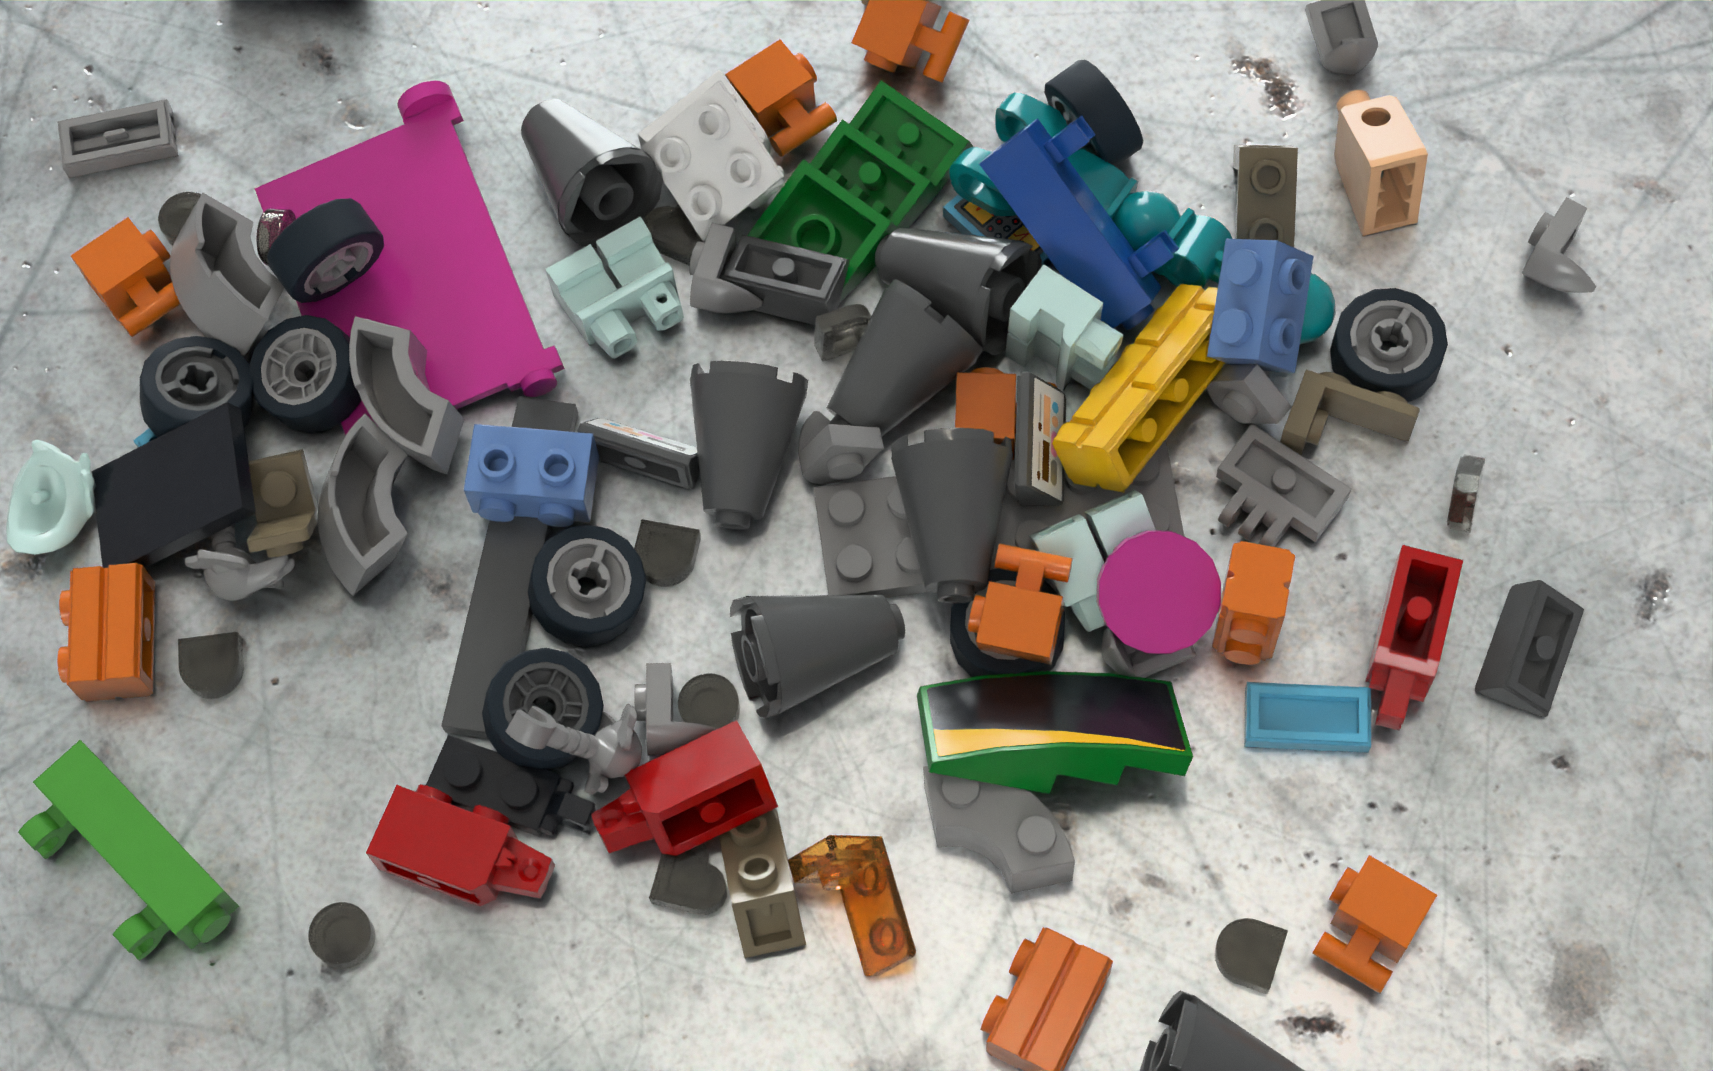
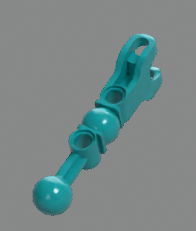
[949,92,1336,344]

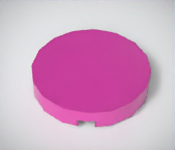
[1096,530,1221,654]

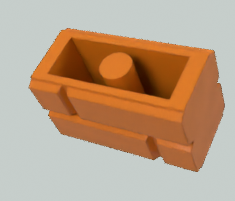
[1212,541,1295,665]
[57,563,155,702]
[980,927,1113,1071]

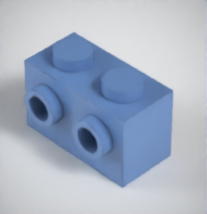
[1207,238,1314,373]
[464,424,599,527]

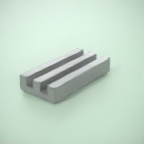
[57,99,178,178]

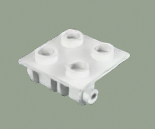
[642,81,785,242]

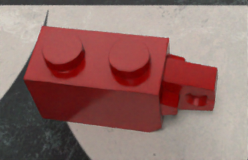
[1365,545,1463,731]
[591,720,778,856]
[366,784,555,907]

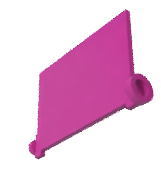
[254,81,565,435]

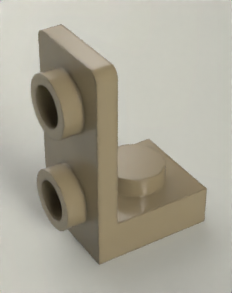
[1233,145,1298,247]
[1280,369,1420,456]
[247,449,318,558]
[719,809,806,958]

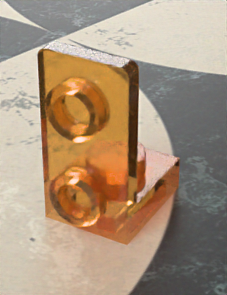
[788,835,916,976]

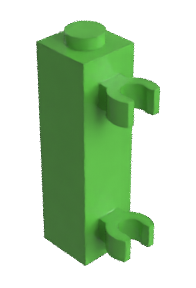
[18,740,239,961]

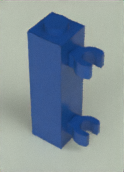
[979,116,1179,331]

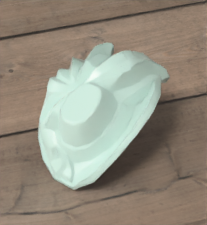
[6,440,96,555]

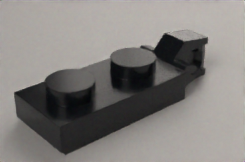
[426,735,596,837]

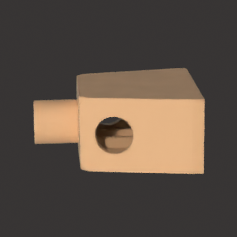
[1334,90,1428,236]

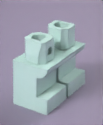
[545,216,684,359]
[1005,265,1123,391]
[1029,490,1156,632]

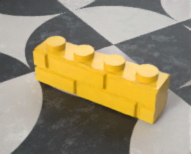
[1052,284,1225,493]

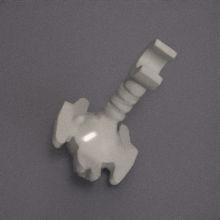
[185,524,295,601]
[505,704,642,795]

